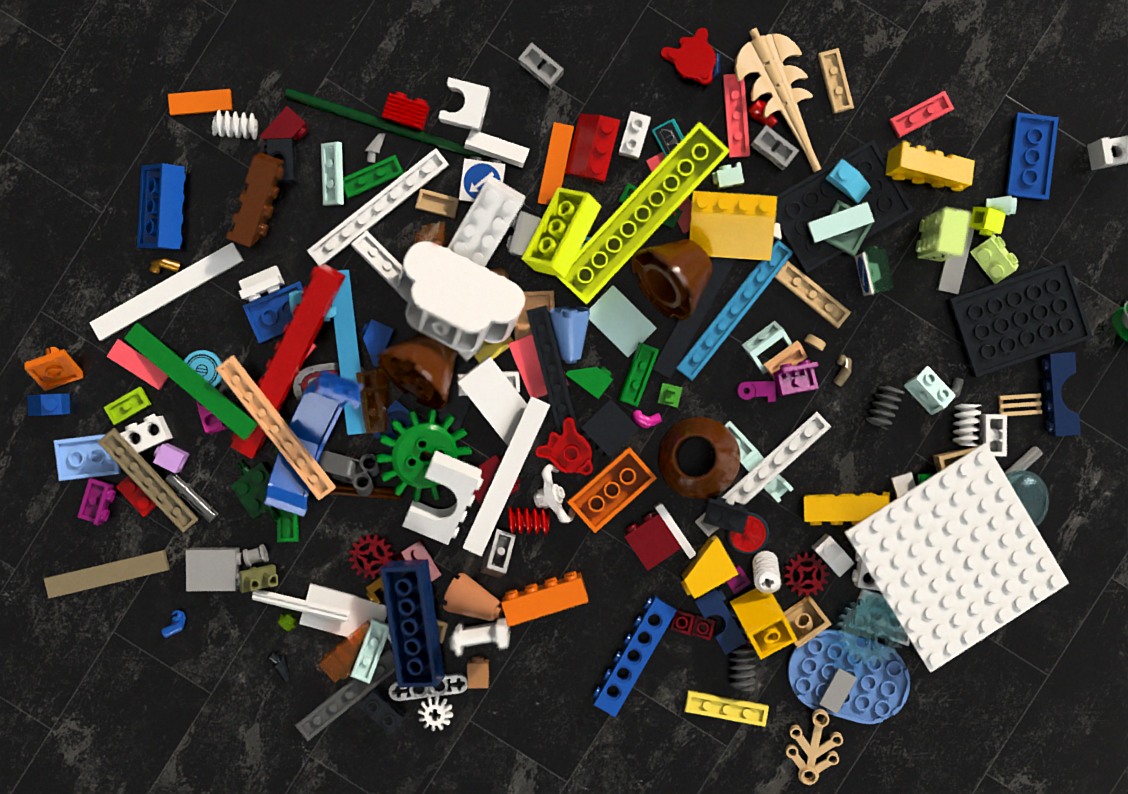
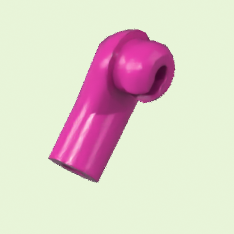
[632,410,663,428]

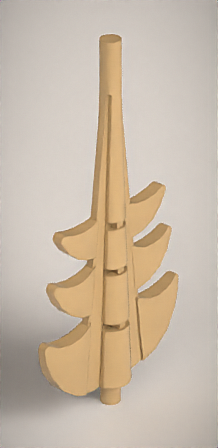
[734,28,822,172]

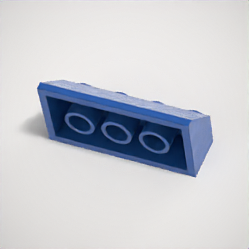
[137,163,186,250]

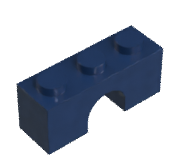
[693,588,747,655]

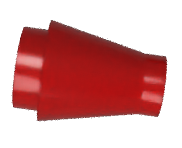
[747,98,778,128]

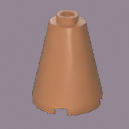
[443,573,503,621]

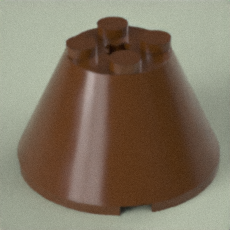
[377,333,459,409]

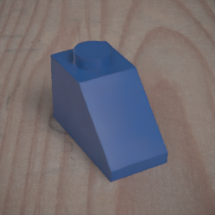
[362,319,396,367]
[27,394,70,416]

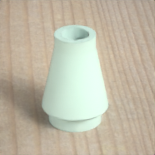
[985,196,1017,216]

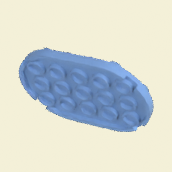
[787,629,910,724]

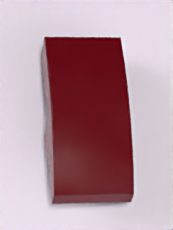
[670,610,717,641]

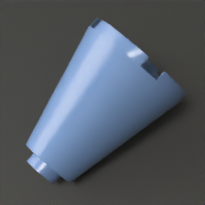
[549,306,590,364]

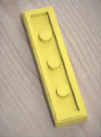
[684,690,769,727]

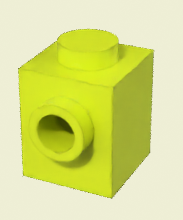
[969,207,1006,237]

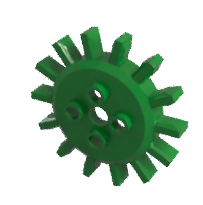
[376,407,472,502]

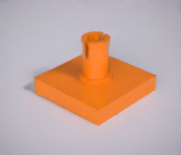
[24,347,83,391]

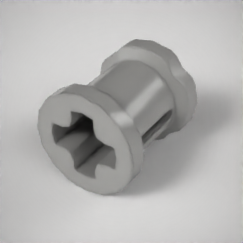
[243,544,269,567]

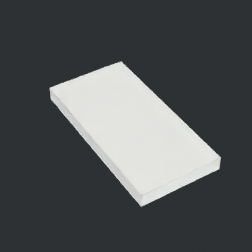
[457,356,527,445]
[299,584,387,641]

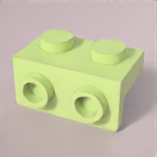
[970,234,1018,284]

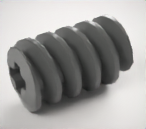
[866,385,905,431]
[729,646,756,691]

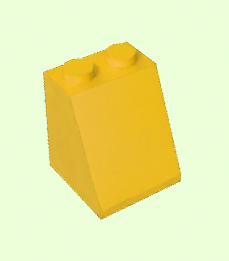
[681,534,738,599]
[730,588,797,659]

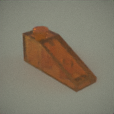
[356,368,388,434]
[319,620,370,683]

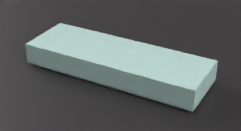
[321,142,344,206]
[807,202,874,243]
[350,618,390,684]

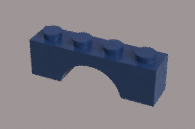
[1042,352,1081,436]

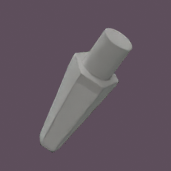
[364,133,386,163]

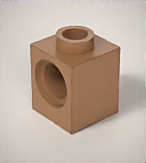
[467,656,489,689]

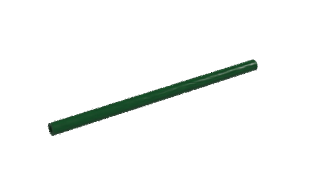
[285,88,483,158]

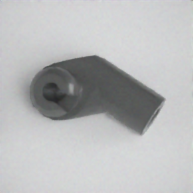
[950,377,964,402]

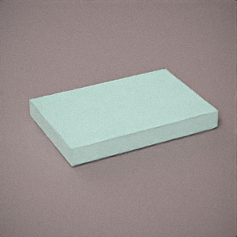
[589,285,657,357]

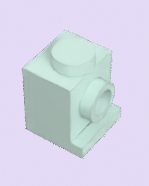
[712,162,744,189]

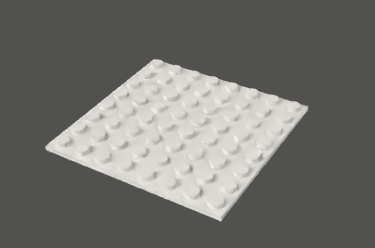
[845,443,1069,672]

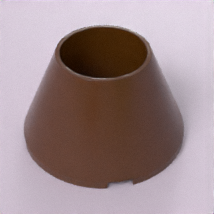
[632,239,713,321]
[658,417,741,499]

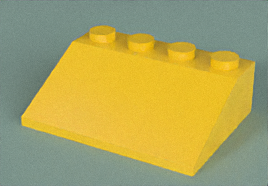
[689,191,777,261]

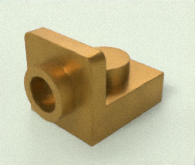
[366,576,383,604]

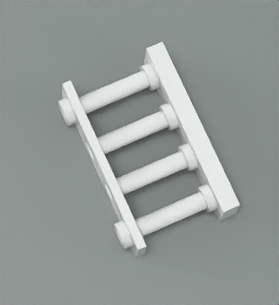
[450,613,511,655]

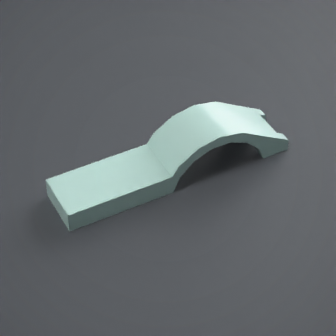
[725,421,793,503]

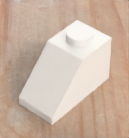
[811,533,854,577]

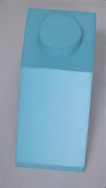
[825,159,871,204]

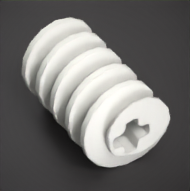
[212,110,258,140]
[953,404,981,446]
[752,551,781,593]

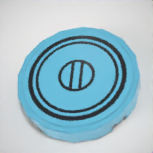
[184,350,222,387]

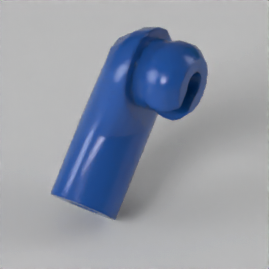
[161,610,186,638]

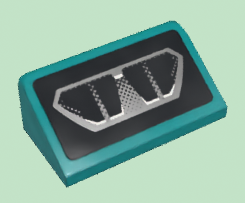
[652,118,684,157]

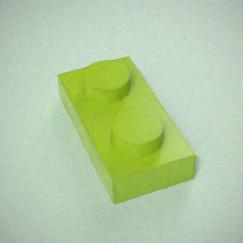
[103,387,152,425]

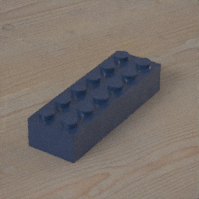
[380,559,445,688]

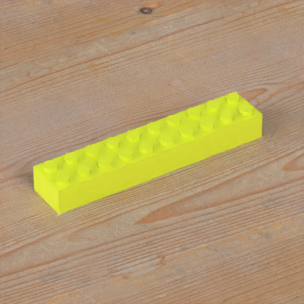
[557,122,730,304]

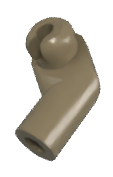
[833,355,852,387]

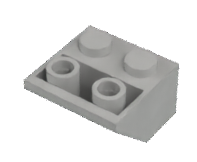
[506,211,541,258]

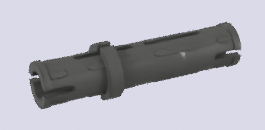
[164,472,219,523]

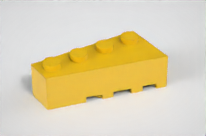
[885,141,975,191]
[804,492,890,525]

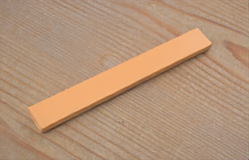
[215,356,336,500]

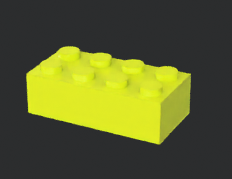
[521,187,601,278]

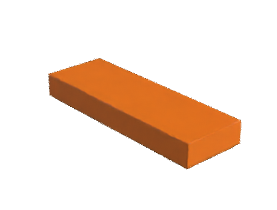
[168,89,233,116]

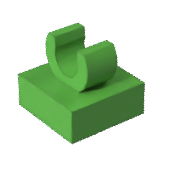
[657,383,682,408]

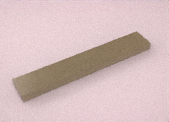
[97,428,199,533]
[44,550,170,598]

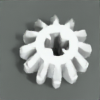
[418,696,453,731]

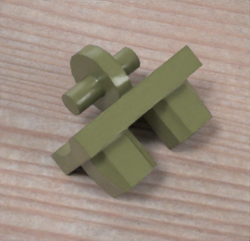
[239,564,278,593]

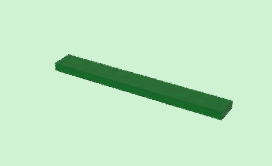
[124,323,259,440]

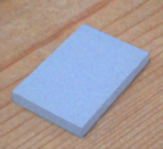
[54,434,122,481]

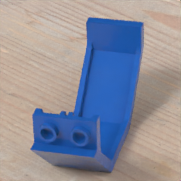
[264,370,363,516]

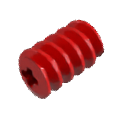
[508,507,550,535]

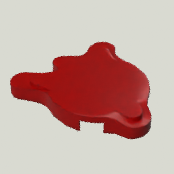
[661,28,716,85]
[535,417,593,475]

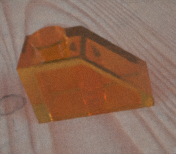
[414,222,446,247]

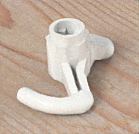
[534,464,576,523]

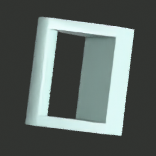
[742,321,792,375]

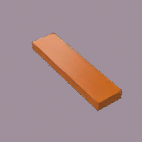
[538,122,574,206]

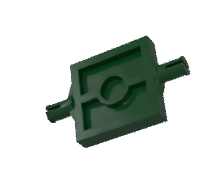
[230,460,282,522]

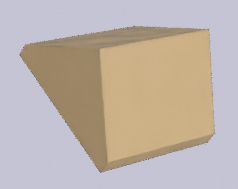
[784,595,832,648]

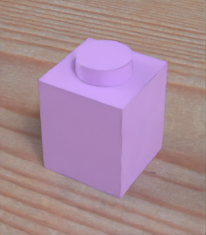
[153,443,189,473]

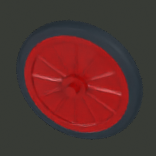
[726,512,769,555]

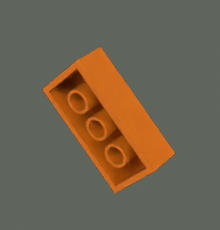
[567,446,657,533]
[501,571,588,627]

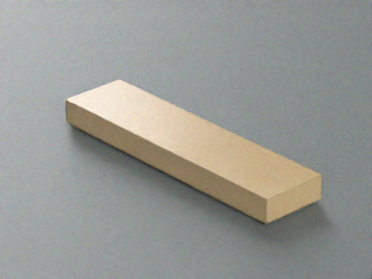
[774,261,851,328]

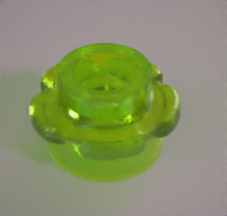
[277,613,296,632]

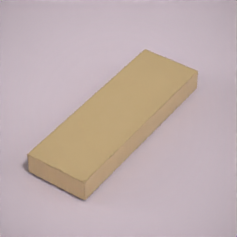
[818,48,854,114]

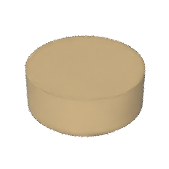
[804,334,826,351]

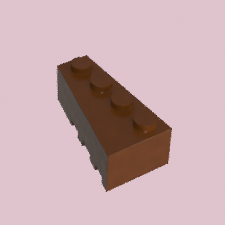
[226,152,285,247]

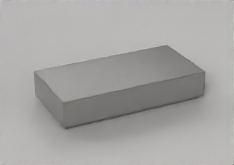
[818,667,857,714]

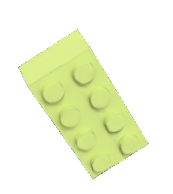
[916,208,970,262]

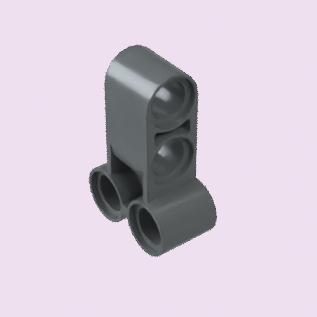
[318,451,380,496]

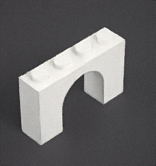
[402,451,483,545]

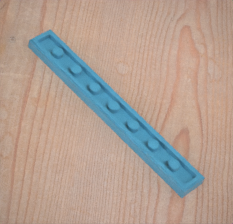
[676,239,794,381]
[332,270,368,435]

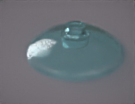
[1005,470,1049,527]

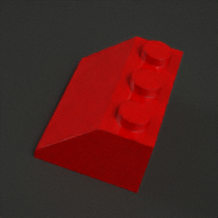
[565,114,620,184]

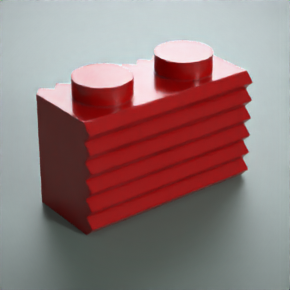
[382,91,430,131]

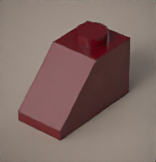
[259,106,309,142]

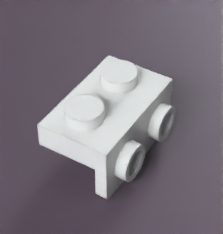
[239,266,285,302]

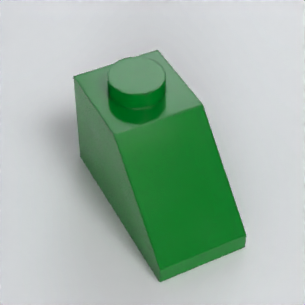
[566,366,613,399]

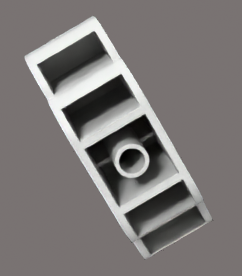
[398,242,525,352]

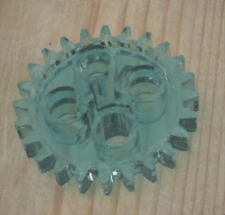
[836,597,904,665]

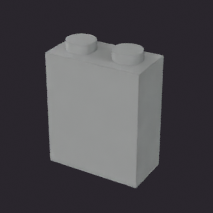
[186,547,243,591]

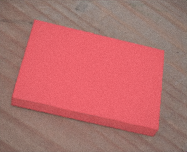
[508,334,569,398]

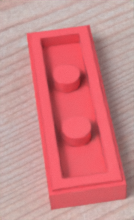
[888,91,954,138]
[107,339,169,390]

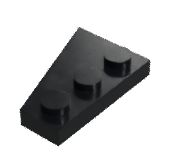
[427,361,475,432]

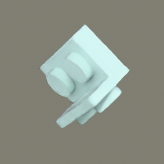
[903,366,955,415]

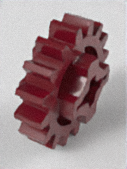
[349,534,394,579]
[783,552,829,597]

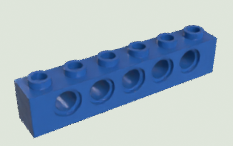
[592,595,677,717]

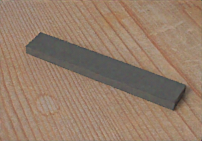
[295,648,396,741]

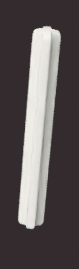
[252,589,350,622]

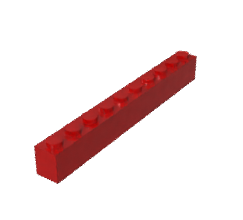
[230,264,346,459]

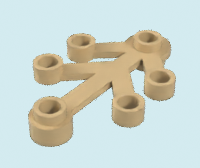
[786,709,843,785]

